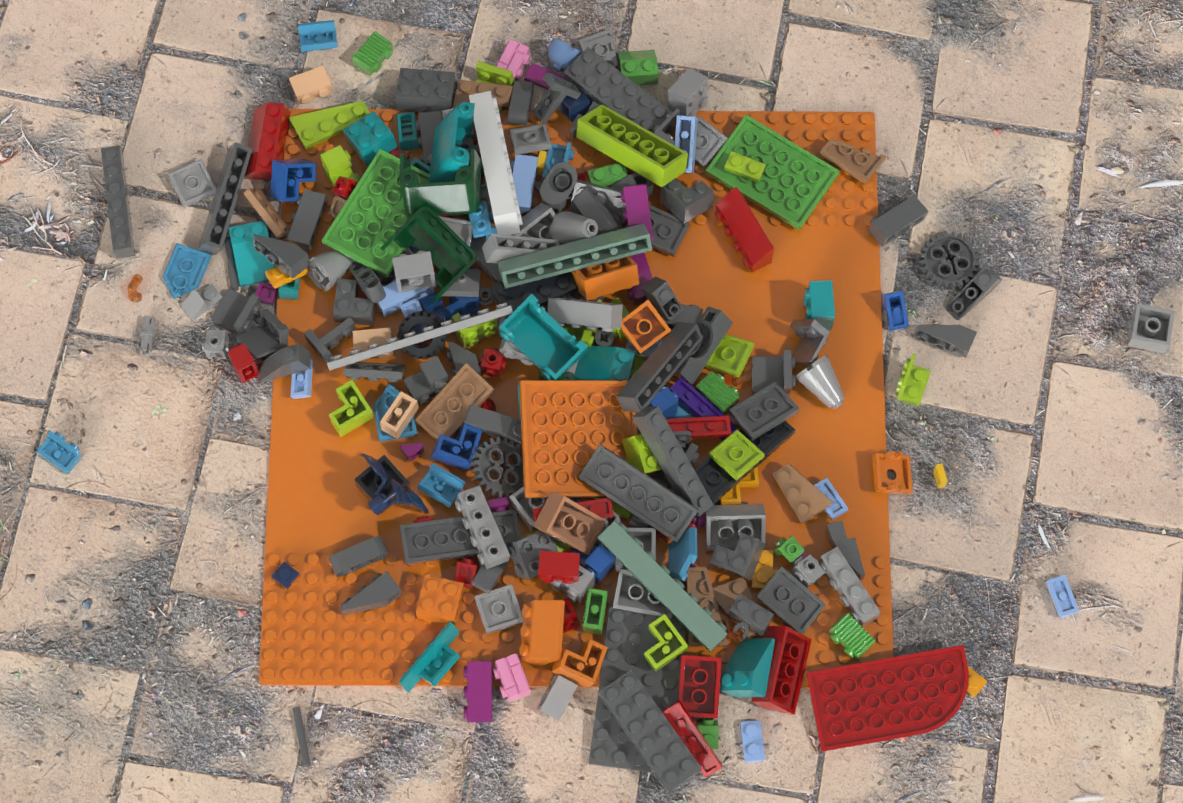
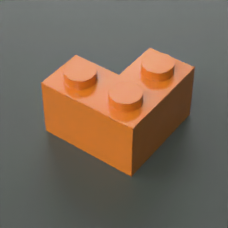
[551,639,608,688]

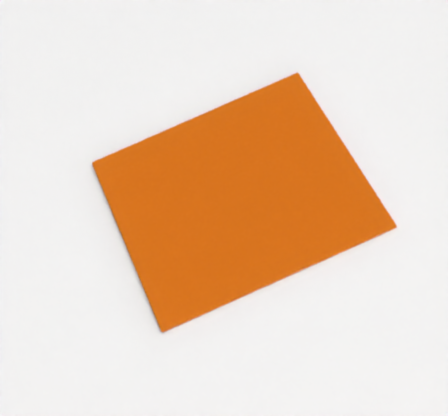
[259,109,894,688]

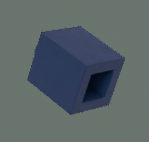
[561,90,591,122]

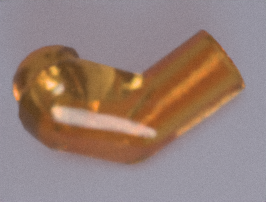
[128,274,143,302]
[732,361,753,387]
[722,618,745,643]

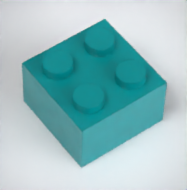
[343,111,397,166]
[803,280,835,330]

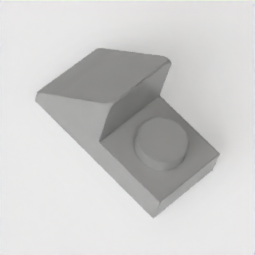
[182,284,223,321]

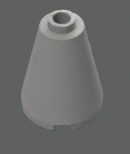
[549,211,598,245]
[308,250,355,292]
[795,355,845,409]

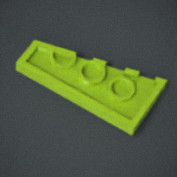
[289,101,370,150]

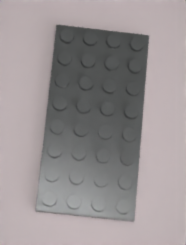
[589,606,687,773]

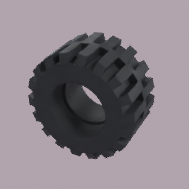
[397,310,447,360]

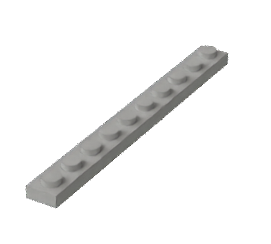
[327,302,514,370]

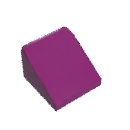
[400,443,425,462]

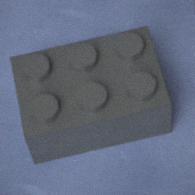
[396,68,456,114]

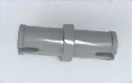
[140,316,155,355]

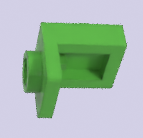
[774,536,805,563]
[698,717,719,749]

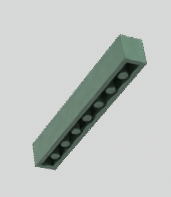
[497,223,652,289]
[598,521,727,652]

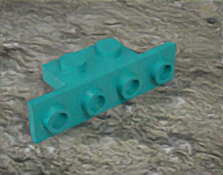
[398,622,460,693]

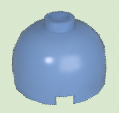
[548,38,582,71]

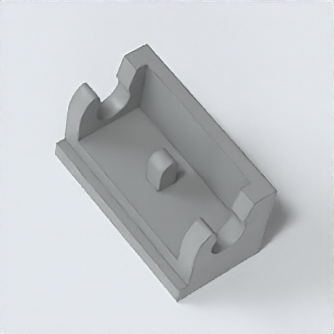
[537,674,578,721]

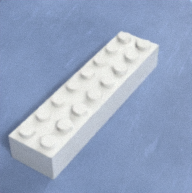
[469,91,523,235]

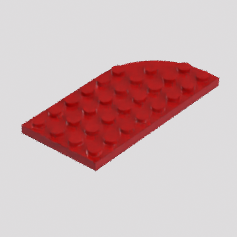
[806,645,969,752]

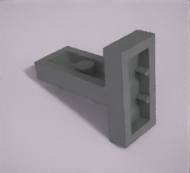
[533,73,581,124]
[304,317,356,364]

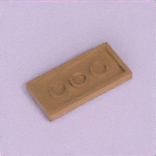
[415,363,495,440]

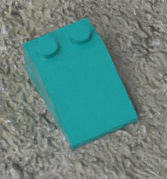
[229,221,275,287]
[573,346,635,381]
[720,638,775,698]

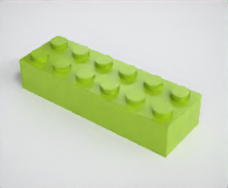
[576,104,688,187]

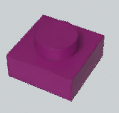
[255,282,278,305]
[488,497,509,513]

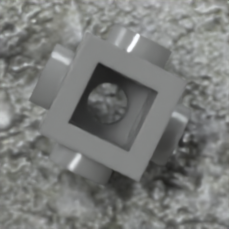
[202,330,231,361]
[790,554,825,588]

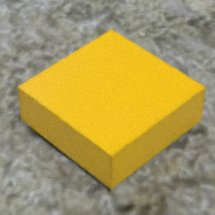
[537,150,547,175]
[933,463,948,488]

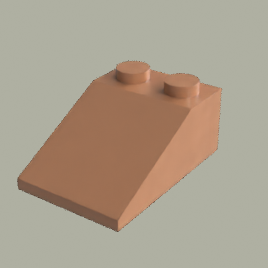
[533,491,606,555]

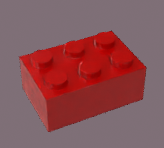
[678,654,722,718]

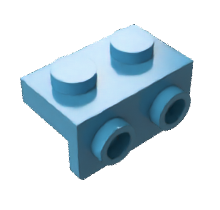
[298,20,338,52]
[543,142,574,180]
[469,202,497,240]
[36,430,82,475]
[417,463,465,508]

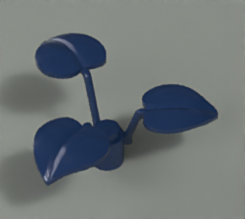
[360,454,429,515]

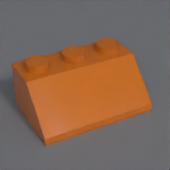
[571,256,639,301]
[519,600,565,666]

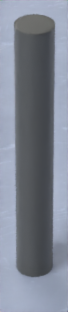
[224,237,239,291]
[292,707,311,767]

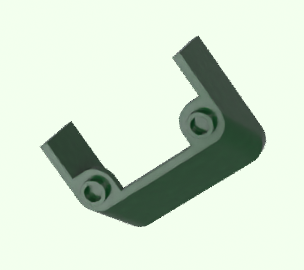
[399,148,481,216]
[380,207,476,302]

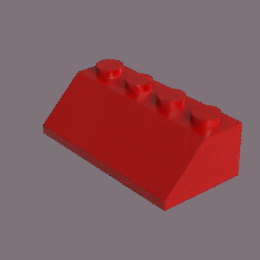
[243,103,290,180]
[714,187,774,272]
[751,626,812,715]

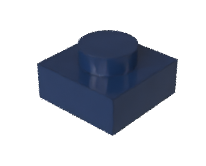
[271,562,300,590]

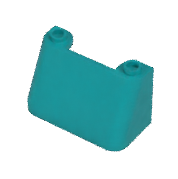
[429,102,475,183]
[499,294,588,381]

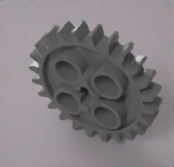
[918,231,980,290]
[470,436,524,499]

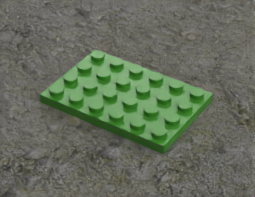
[705,115,840,231]
[322,149,430,277]

